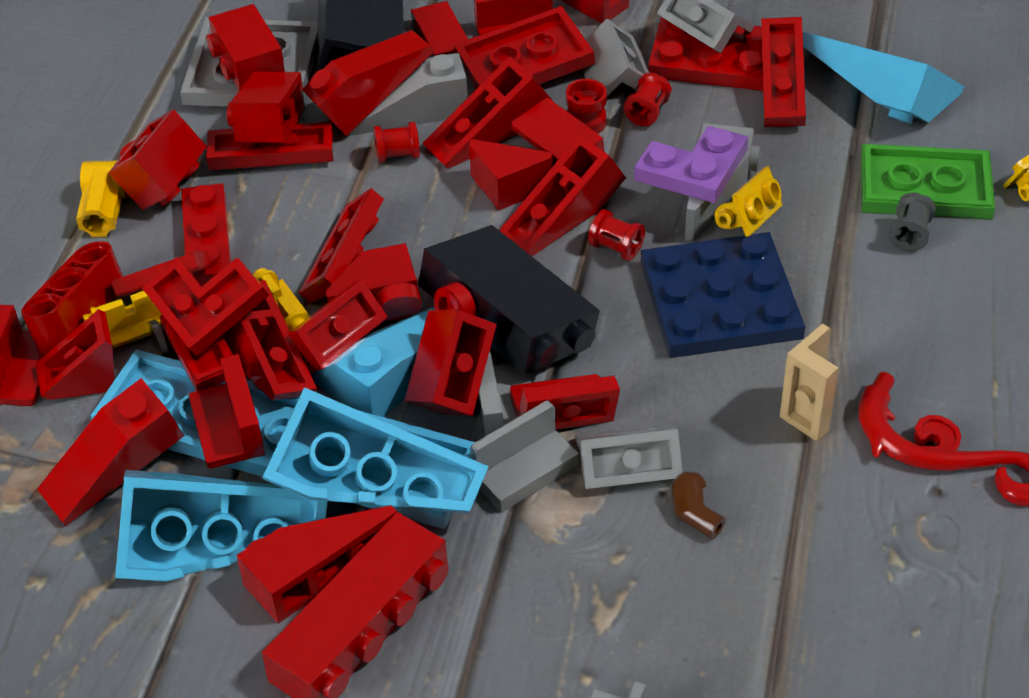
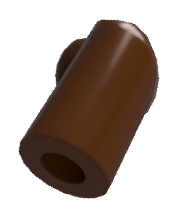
[672,472,726,539]

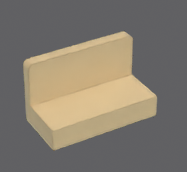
[780,324,839,442]

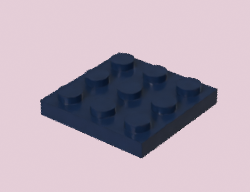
[641,232,805,358]

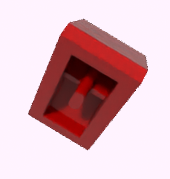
[469,139,553,211]
[35,309,114,400]

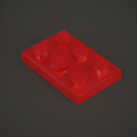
[454,6,595,89]
[648,17,763,91]

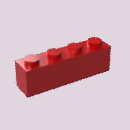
[261,512,449,698]

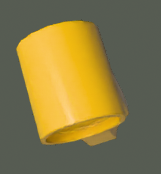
[76,160,129,237]

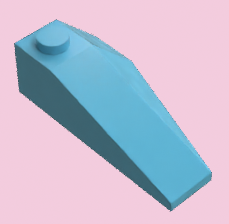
[803,32,964,125]
[310,306,435,417]
[263,387,489,514]
[115,470,327,581]

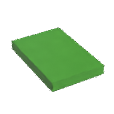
[860,144,995,219]

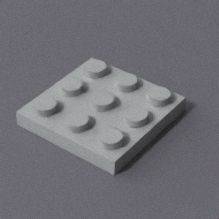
[180,17,318,107]

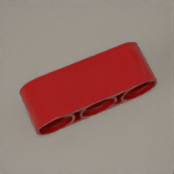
[21,241,123,355]

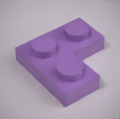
[634,126,748,203]

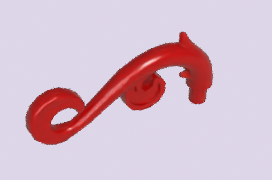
[858,372,1029,507]

